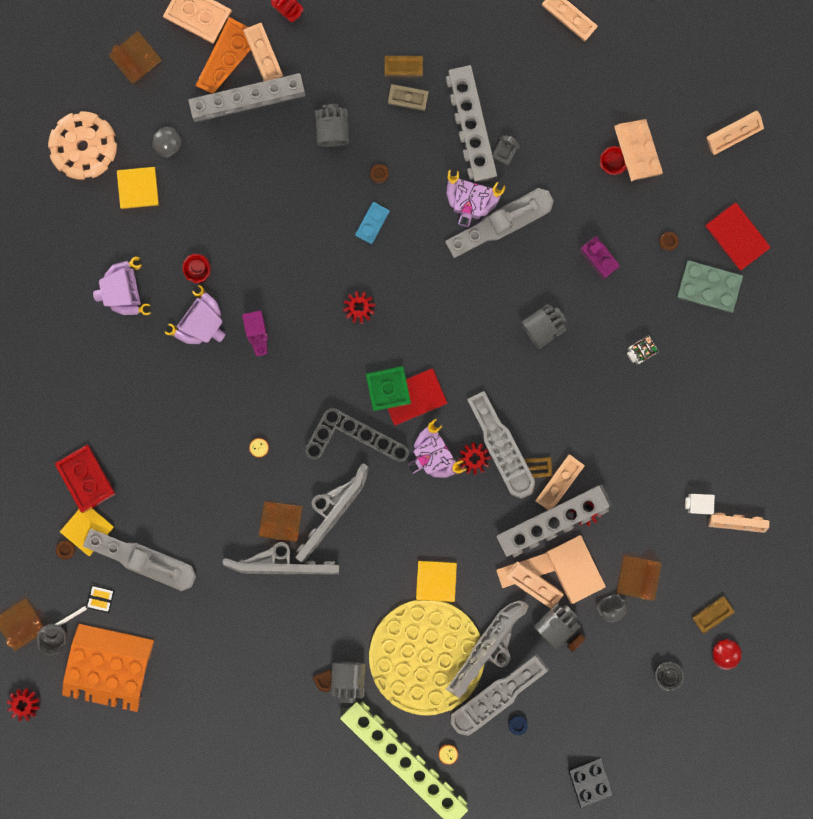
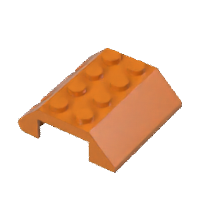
[62,624,154,712]

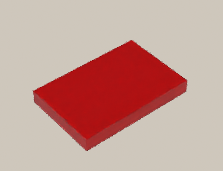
[705,202,771,271]
[388,368,447,426]
[54,444,116,514]

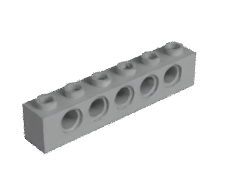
[446,65,497,184]
[188,73,306,122]
[496,484,612,558]

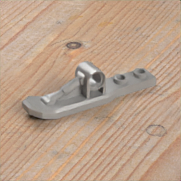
[445,188,554,258]
[467,391,535,499]
[295,463,369,563]
[83,528,196,591]
[223,542,339,575]
[446,600,528,698]
[451,654,549,736]

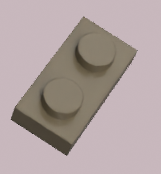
[388,84,429,111]

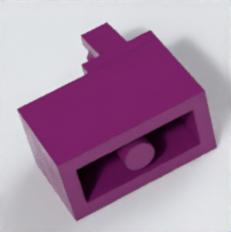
[579,236,620,280]
[242,311,269,356]

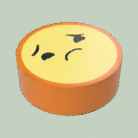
[249,438,269,458]
[439,744,458,765]

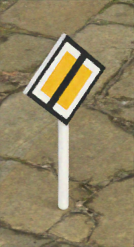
[55,584,115,626]

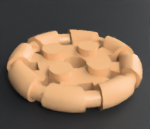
[48,111,117,180]

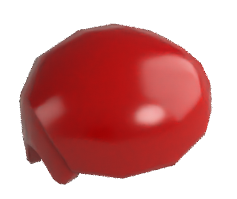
[600,146,627,176]
[182,254,212,283]
[713,639,742,670]

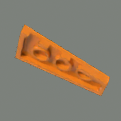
[196,17,251,94]

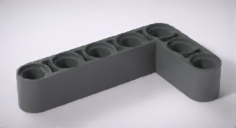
[305,408,409,462]

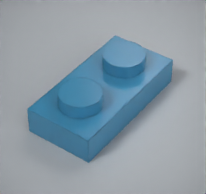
[355,202,390,245]

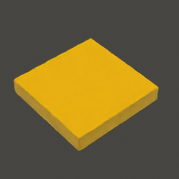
[117,167,159,209]
[60,508,114,557]
[416,561,457,602]

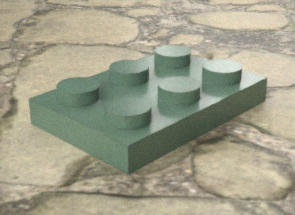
[677,261,743,313]

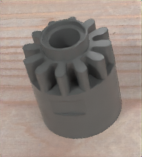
[315,104,350,147]
[521,304,567,349]
[534,603,581,650]
[331,662,365,703]

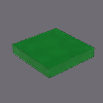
[366,366,411,412]

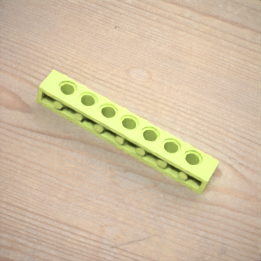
[340,700,468,819]

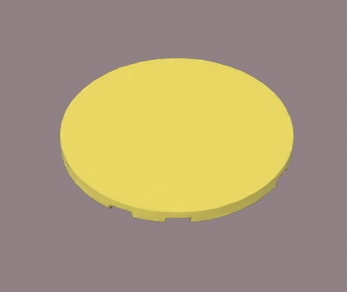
[369,600,484,715]

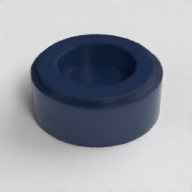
[508,715,528,735]

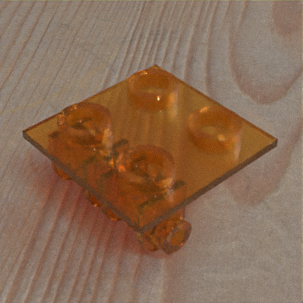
[109,31,162,84]
[259,502,302,542]
[617,556,662,601]
[0,598,44,652]

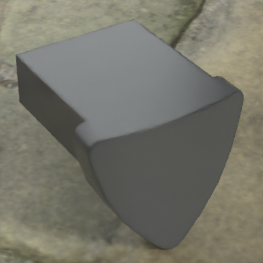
[492,135,521,166]

